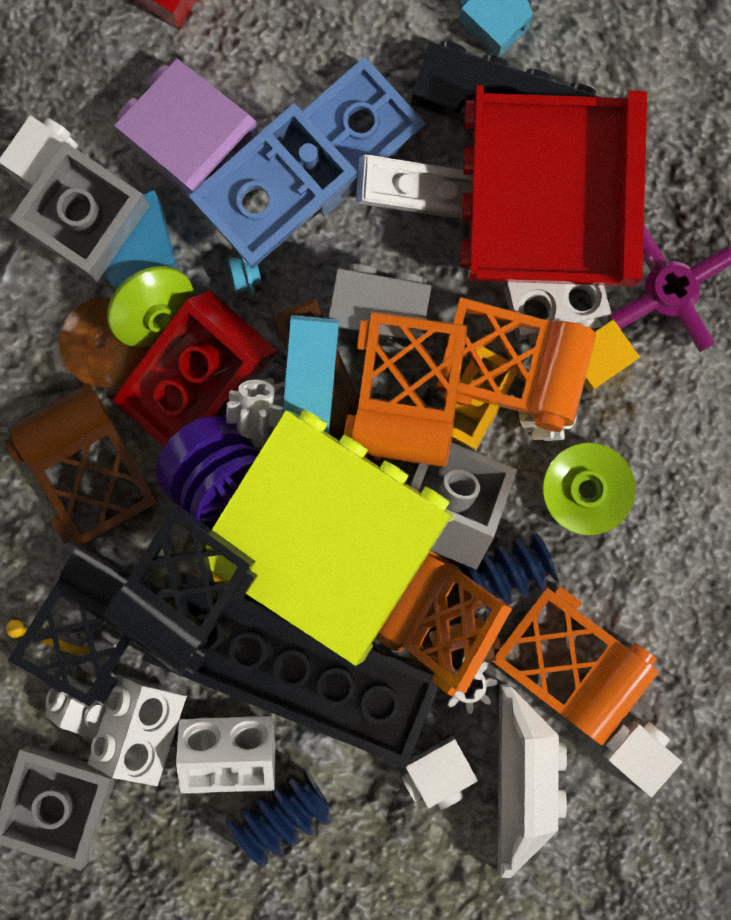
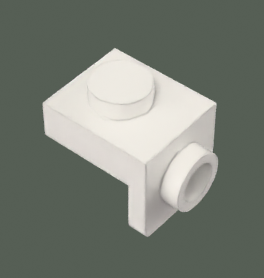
[45,675,106,739]

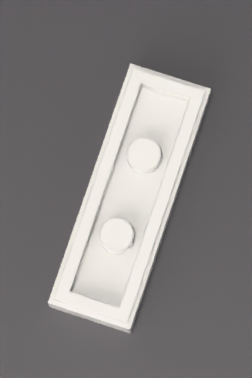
[356,154,471,219]

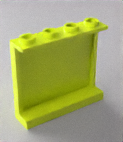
[194,408,456,666]

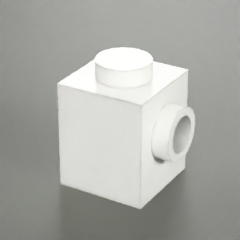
[602,721,682,798]
[402,735,478,810]

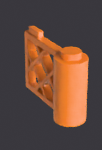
[435,297,596,432]
[344,311,468,467]
[376,550,512,696]
[493,586,659,747]

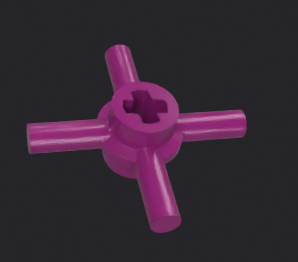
[608,225,731,353]

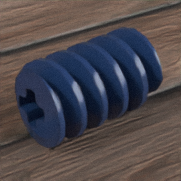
[460,532,559,617]
[226,768,331,867]

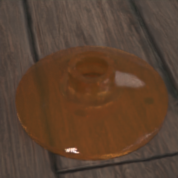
[60,297,151,388]

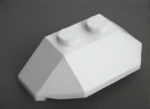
[498,684,567,878]

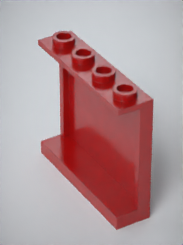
[460,85,647,287]

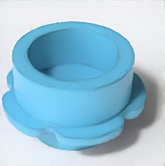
[227,254,261,296]

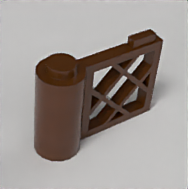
[4,382,158,547]

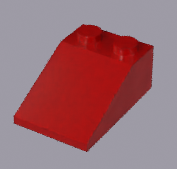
[112,290,277,447]

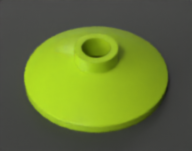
[107,266,195,347]
[543,443,636,535]

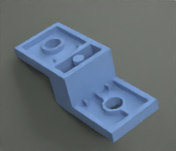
[189,56,426,269]

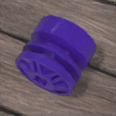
[155,416,260,529]

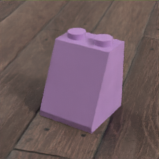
[114,59,259,199]

